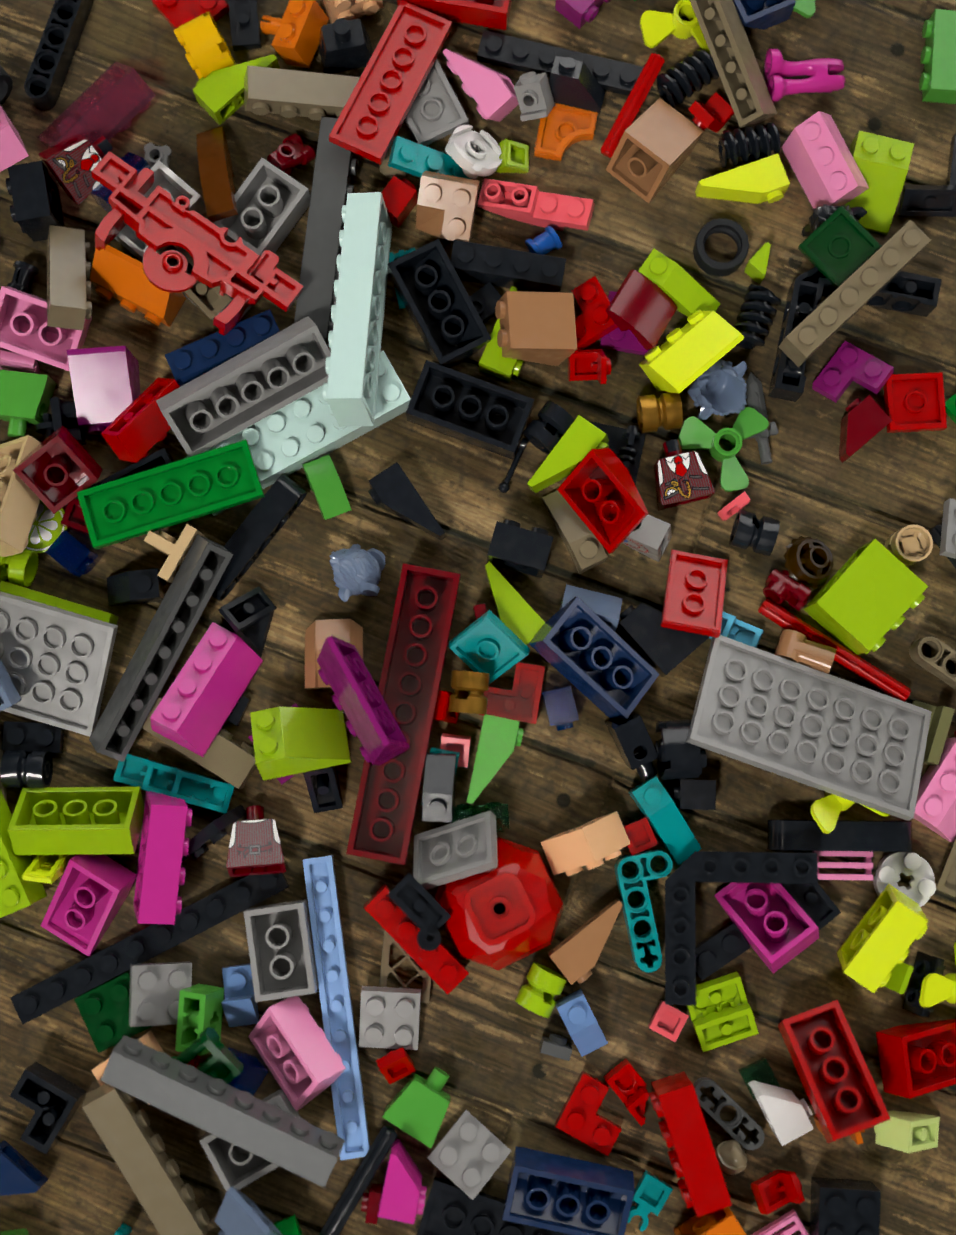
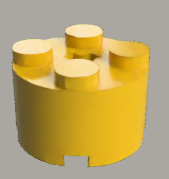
[174,11,236,79]

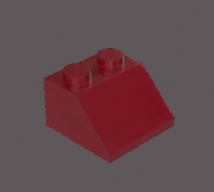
[13,426,103,514]

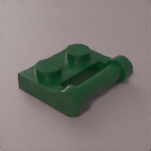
[171,1027,245,1084]

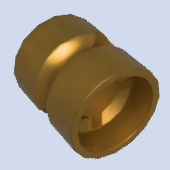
[636,392,683,433]
[448,670,490,714]

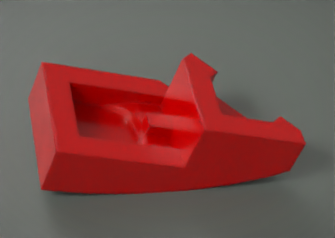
[604,1058,649,1127]

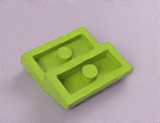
[686,971,759,1052]

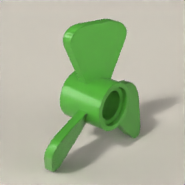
[678,407,769,492]

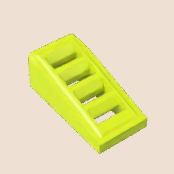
[22,855,74,884]

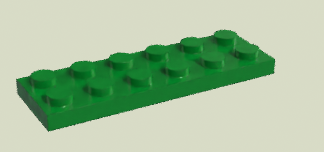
[77,440,265,550]

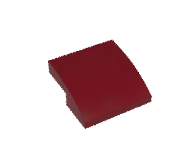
[606,270,678,350]

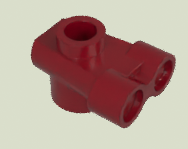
[267,133,315,176]
[763,569,813,611]

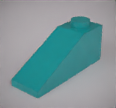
[628,776,702,865]

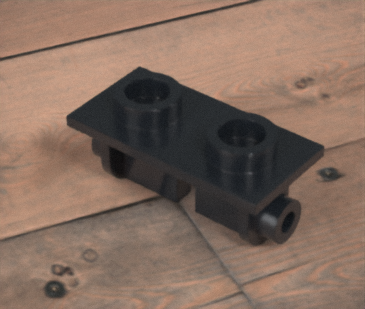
[902,951,946,1017]

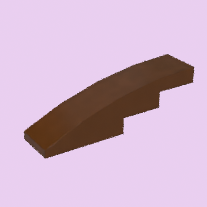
[196,126,238,222]

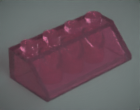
[37,61,156,148]

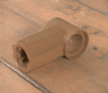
[774,629,837,674]

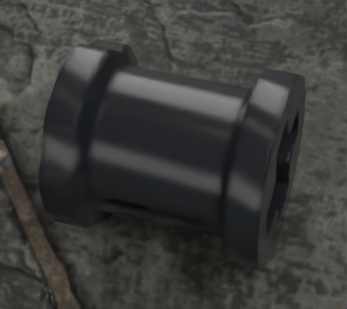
[7,261,39,295]

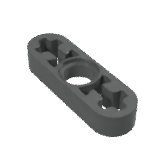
[693,1077,765,1150]

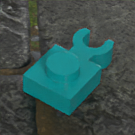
[627,1170,673,1232]

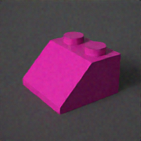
[378,1139,427,1224]

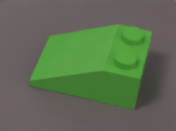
[467,714,524,804]

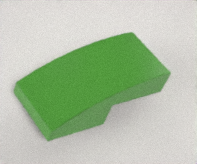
[302,454,352,520]

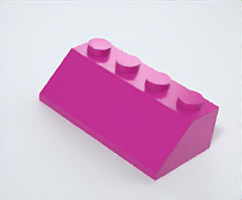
[150,622,263,757]
[133,791,192,925]

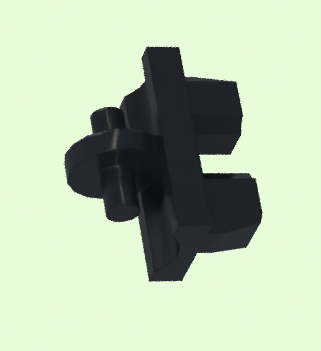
[35,397,86,446]

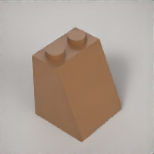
[606,98,704,203]
[495,291,577,366]

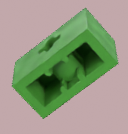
[175,983,224,1056]

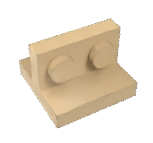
[144,524,208,583]

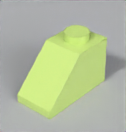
[874,1110,940,1153]

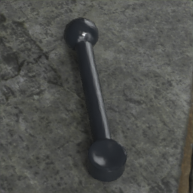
[498,438,529,493]

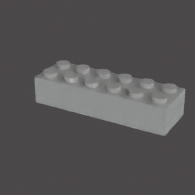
[156,316,331,457]

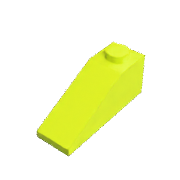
[695,153,790,204]

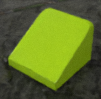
[495,139,529,173]
[744,242,771,284]
[884,962,914,995]

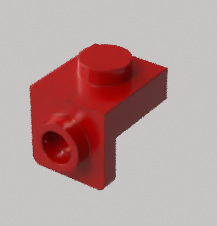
[688,93,734,133]
[568,349,611,384]
[750,1169,805,1215]

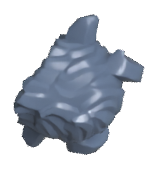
[687,359,747,420]
[329,544,386,602]

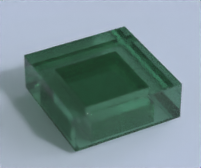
[738,1057,780,1099]

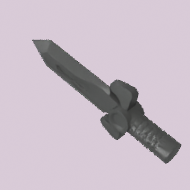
[746,372,779,465]

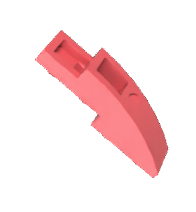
[477,178,595,231]

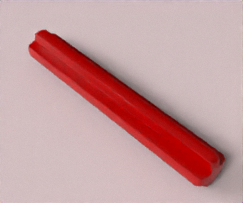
[600,53,665,158]

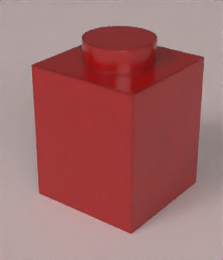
[381,176,418,228]

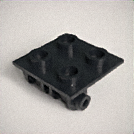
[590,421,646,484]

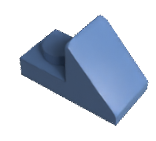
[222,963,259,1027]

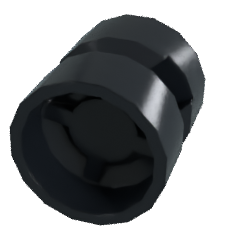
[523,401,575,455]
[729,510,780,556]
[0,750,53,788]

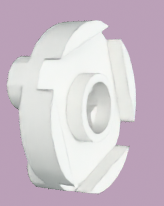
[445,125,502,179]
[873,852,936,907]

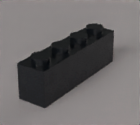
[450,240,566,292]

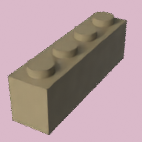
[244,65,360,121]
[47,225,92,331]
[142,697,257,789]

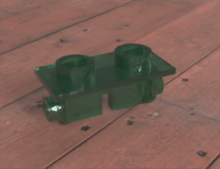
[450,802,509,832]

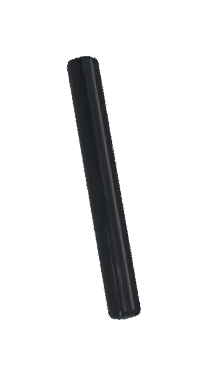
[319,1125,398,1235]

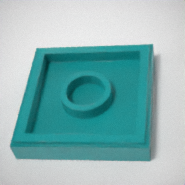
[448,610,530,684]

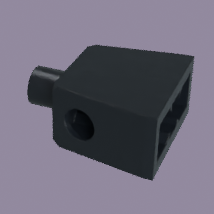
[319,18,373,74]
[605,711,658,781]

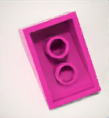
[41,854,137,957]
[714,882,819,974]

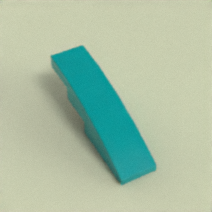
[113,754,234,813]

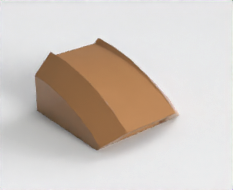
[305,619,364,690]

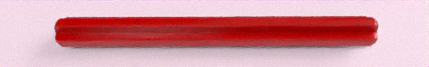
[758,599,911,702]

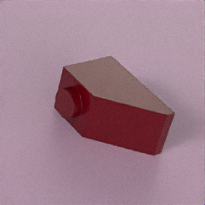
[839,395,892,463]

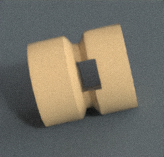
[884,525,933,567]

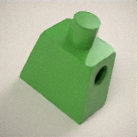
[0,370,56,438]
[382,1067,450,1148]

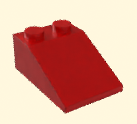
[557,448,649,554]
[876,1019,956,1099]

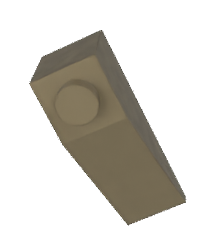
[156,245,232,320]
[542,490,608,574]

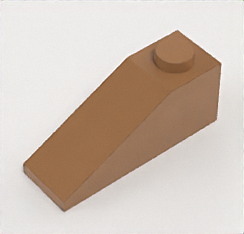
[548,898,623,985]

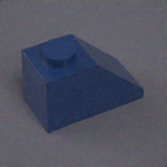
[0,1140,48,1196]

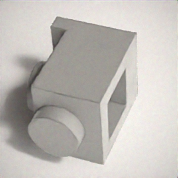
[514,72,555,122]

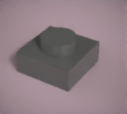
[539,1034,572,1061]

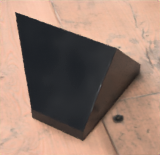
[218,586,277,658]

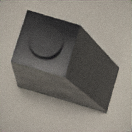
[617,604,709,677]

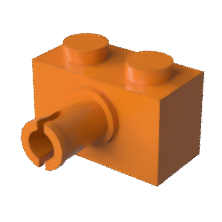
[260,0,329,68]

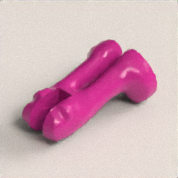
[764,49,845,102]

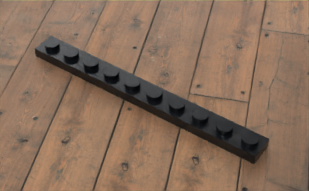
[10,873,290,1025]

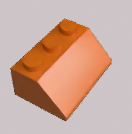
[90,244,186,327]

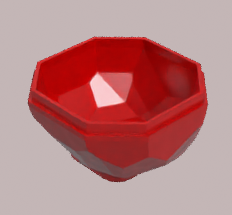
[435,837,564,971]

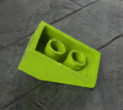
[844,130,914,235]
[250,706,351,781]

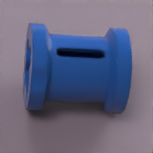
[525,225,562,255]

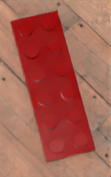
[329,0,452,165]

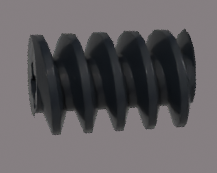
[656,49,719,108]
[718,122,780,168]
[733,284,781,349]

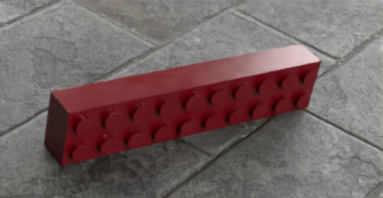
[346,563,461,865]

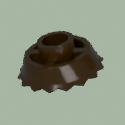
[783,536,834,590]

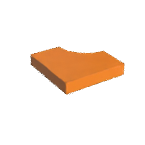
[534,103,598,161]

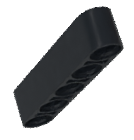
[24,0,94,111]
[212,474,307,602]
[768,820,912,852]

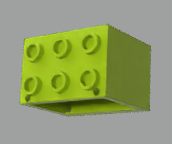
[803,539,928,655]

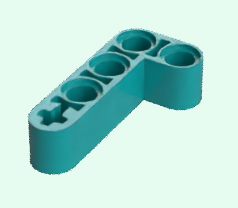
[615,849,673,973]

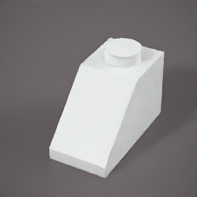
[748,1080,814,1146]

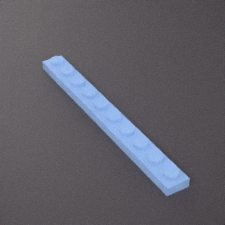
[303,855,370,1161]

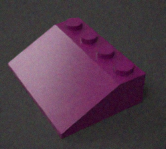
[317,636,410,766]

